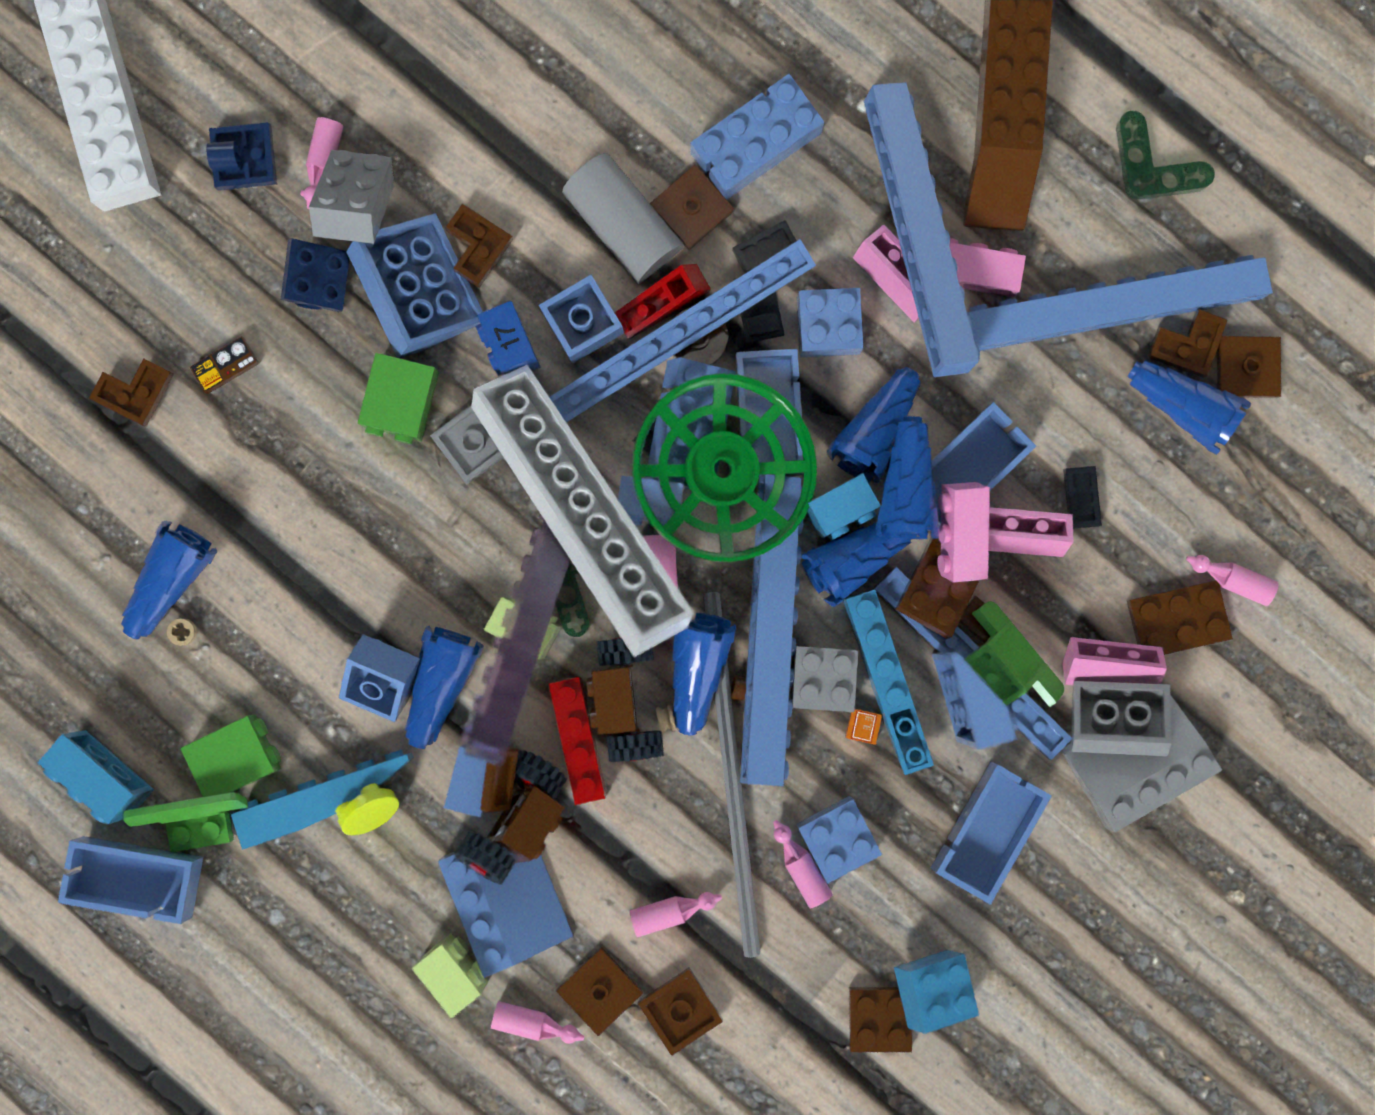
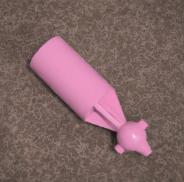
[301,117,343,209]
[1186,555,1279,606]
[773,820,833,908]
[630,892,722,938]
[491,1001,584,1044]

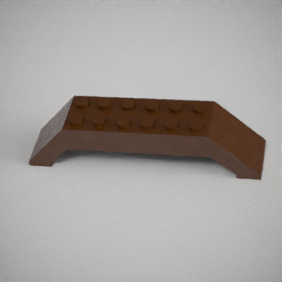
[963,0,1053,231]

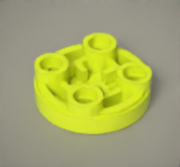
[335,783,399,836]

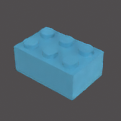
[37,730,154,824]

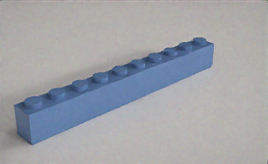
[864,82,980,377]
[967,255,1273,351]
[740,474,803,786]

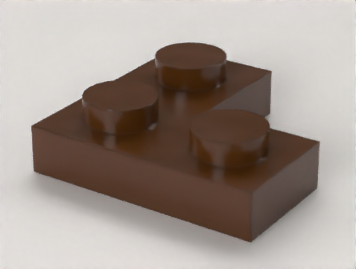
[445,203,513,288]
[1147,309,1228,378]
[89,358,174,427]

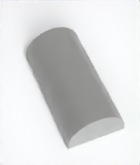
[563,153,685,285]

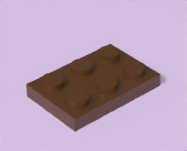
[895,536,989,639]
[1127,580,1233,655]

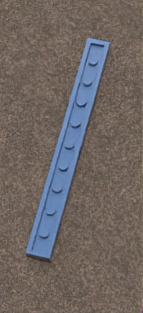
[549,239,816,423]

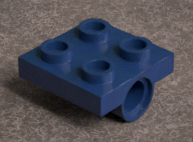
[206,122,277,191]
[280,238,349,312]

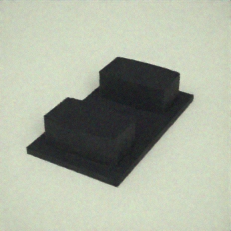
[733,278,785,343]

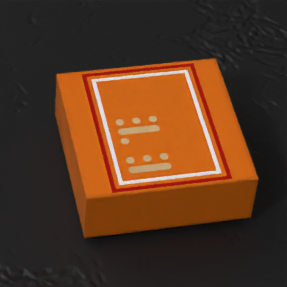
[845,709,882,745]

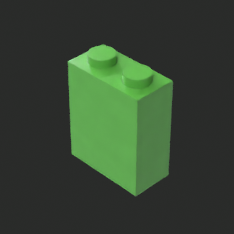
[358,353,439,444]
[180,714,281,797]

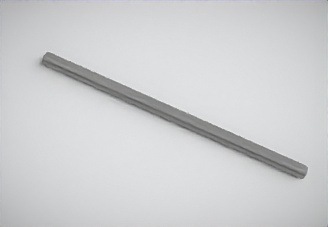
[704,592,760,957]

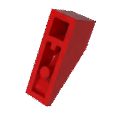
[614,264,712,339]

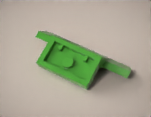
[963,601,1064,707]
[123,793,248,852]

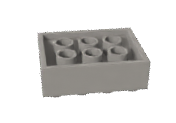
[1061,696,1222,832]

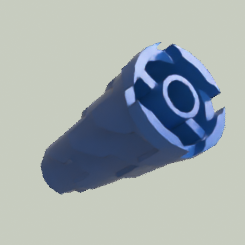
[1127,360,1251,455]
[827,367,921,484]
[876,416,940,539]
[121,521,217,639]
[801,522,912,607]
[672,612,736,735]
[405,626,484,749]

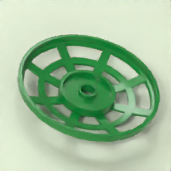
[632,373,817,562]

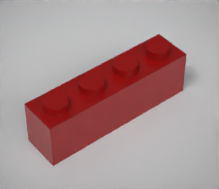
[549,676,607,805]

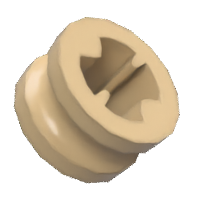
[167,618,197,646]
[656,704,676,734]

